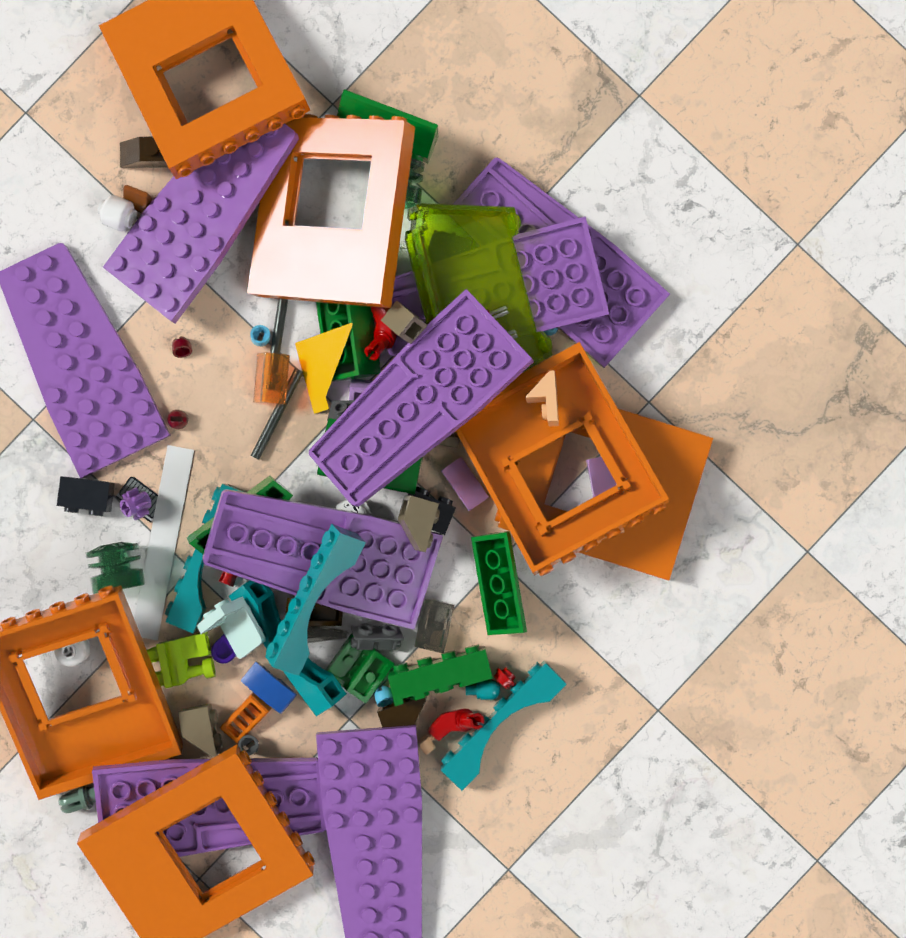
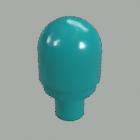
[466,680,500,700]

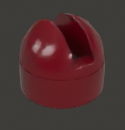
[172,336,192,358]
[167,410,188,430]

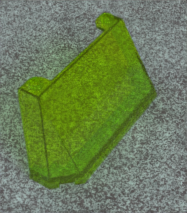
[405,203,552,373]

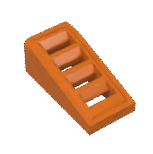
[219,692,272,744]

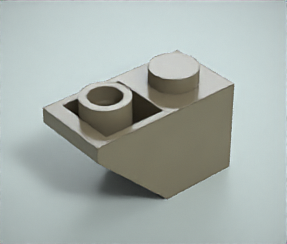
[381,301,428,344]
[398,495,440,553]
[178,704,223,757]

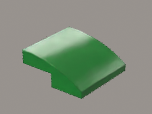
[325,633,395,704]

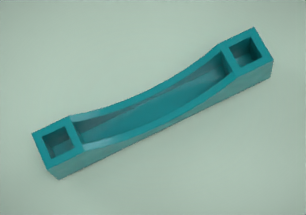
[165,484,247,633]
[265,524,366,676]
[228,580,347,716]
[441,661,567,791]

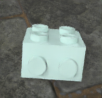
[196,596,265,659]

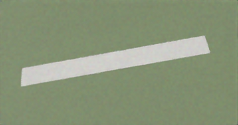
[134,445,194,641]

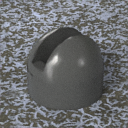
[238,735,259,755]

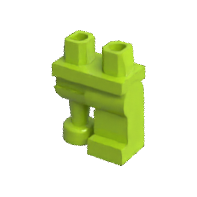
[147,631,216,689]

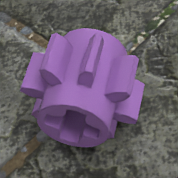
[120,488,151,520]

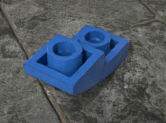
[241,662,297,714]

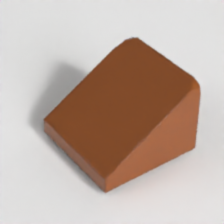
[123,185,152,214]

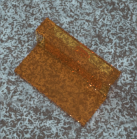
[253,352,290,405]

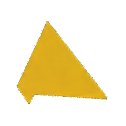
[295,323,353,414]

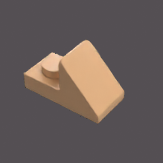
[526,370,559,426]

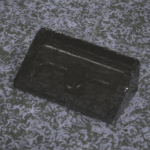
[415,599,454,653]

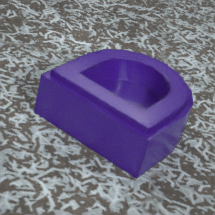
[211,634,236,664]

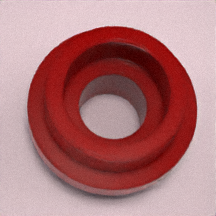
[494,667,516,690]

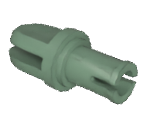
[58,785,96,813]

